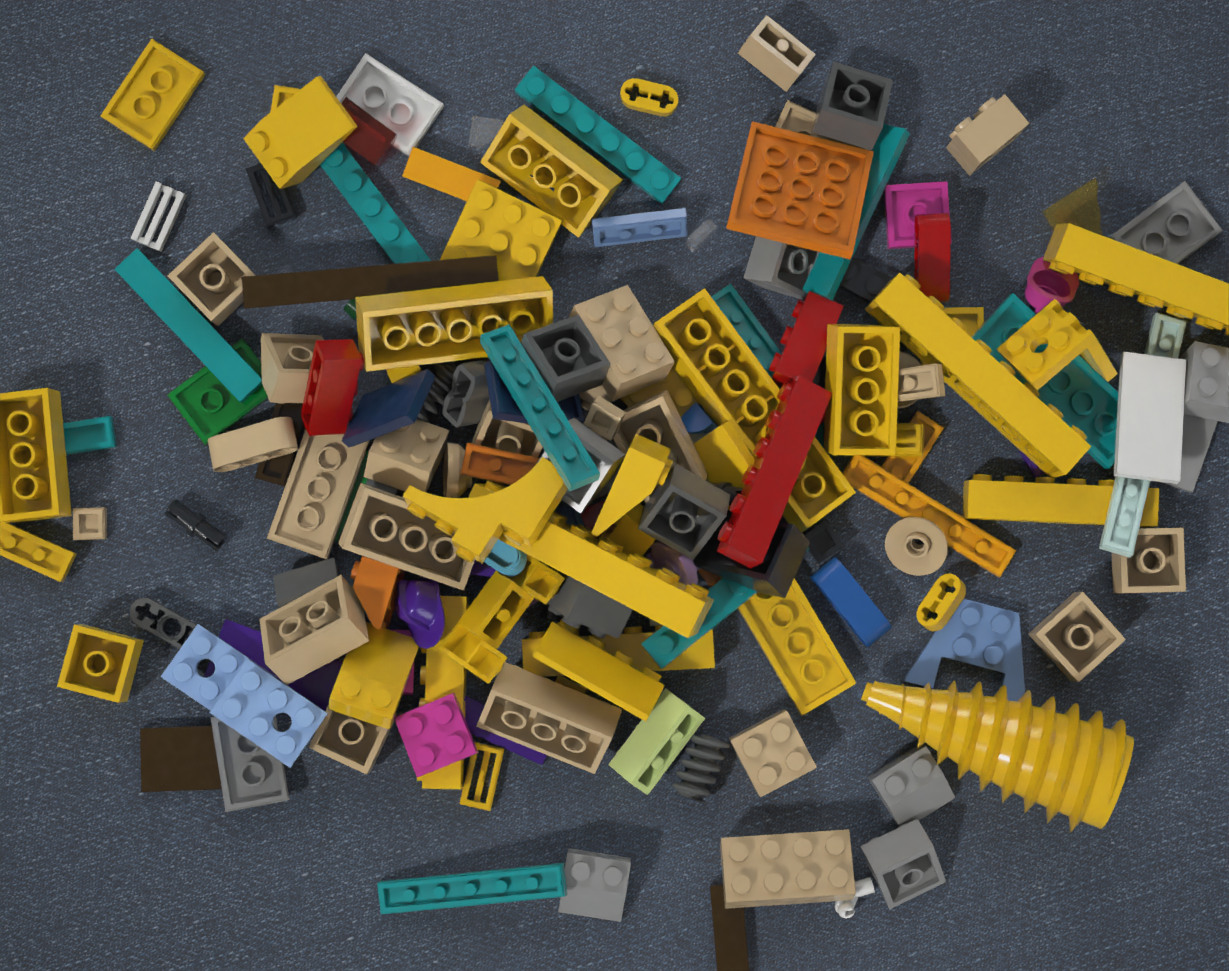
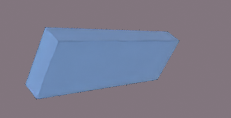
[592,208,688,247]

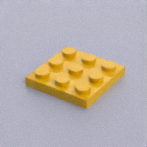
[440,179,563,281]

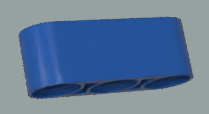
[810,556,892,648]

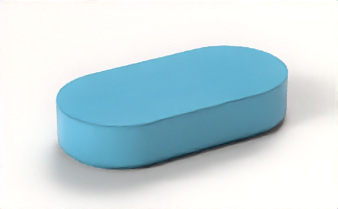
[484,539,527,577]

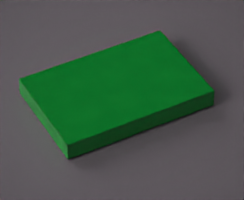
[167,338,268,445]

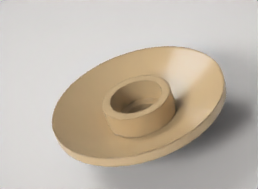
[885,517,948,576]

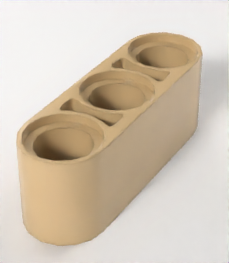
[208,417,298,472]

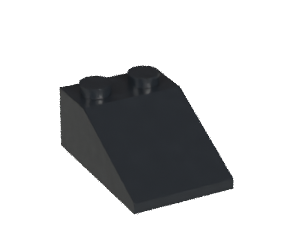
[693,510,810,598]

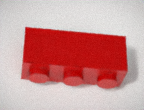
[768,291,844,387]
[300,339,364,436]

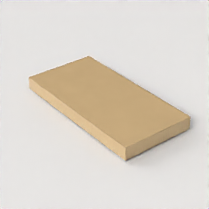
[267,430,370,559]

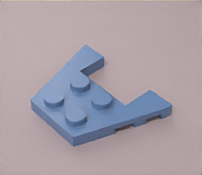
[904,599,1025,701]

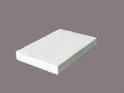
[336,53,444,156]

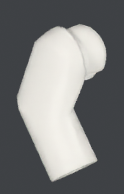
[835,877,875,919]

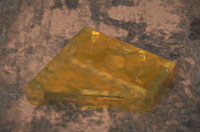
[1041,178,1103,236]

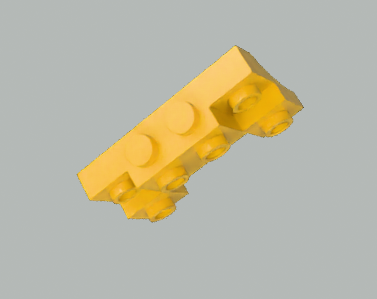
[439,554,565,684]

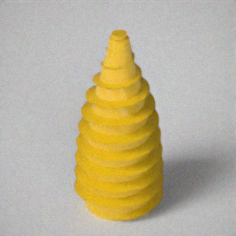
[861,681,1134,833]

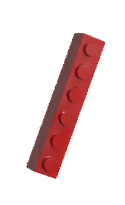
[717,376,832,568]

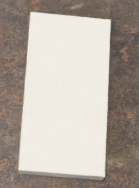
[1114,352,1186,484]

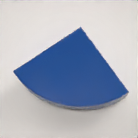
[681,402,718,434]

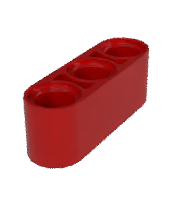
[914,213,951,302]

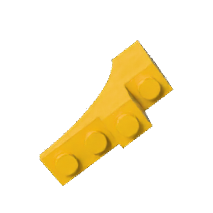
[403,457,568,564]

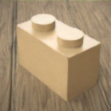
[738,15,816,92]

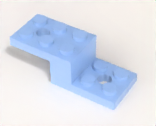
[161,624,328,768]

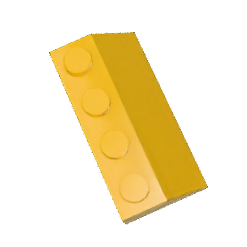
[480,105,623,238]
[824,324,900,455]
[532,619,665,721]

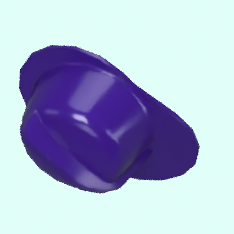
[394,576,445,649]

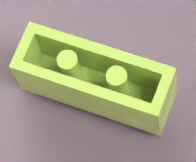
[608,688,705,795]

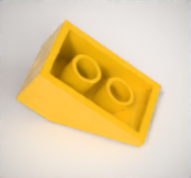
[243,76,358,189]
[591,434,673,537]
[328,622,419,730]

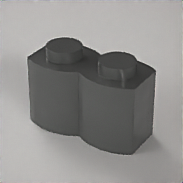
[443,358,490,428]

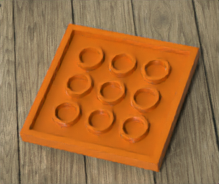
[726,121,874,260]

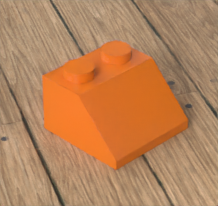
[350,556,406,629]

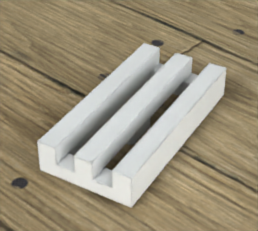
[131,181,187,252]

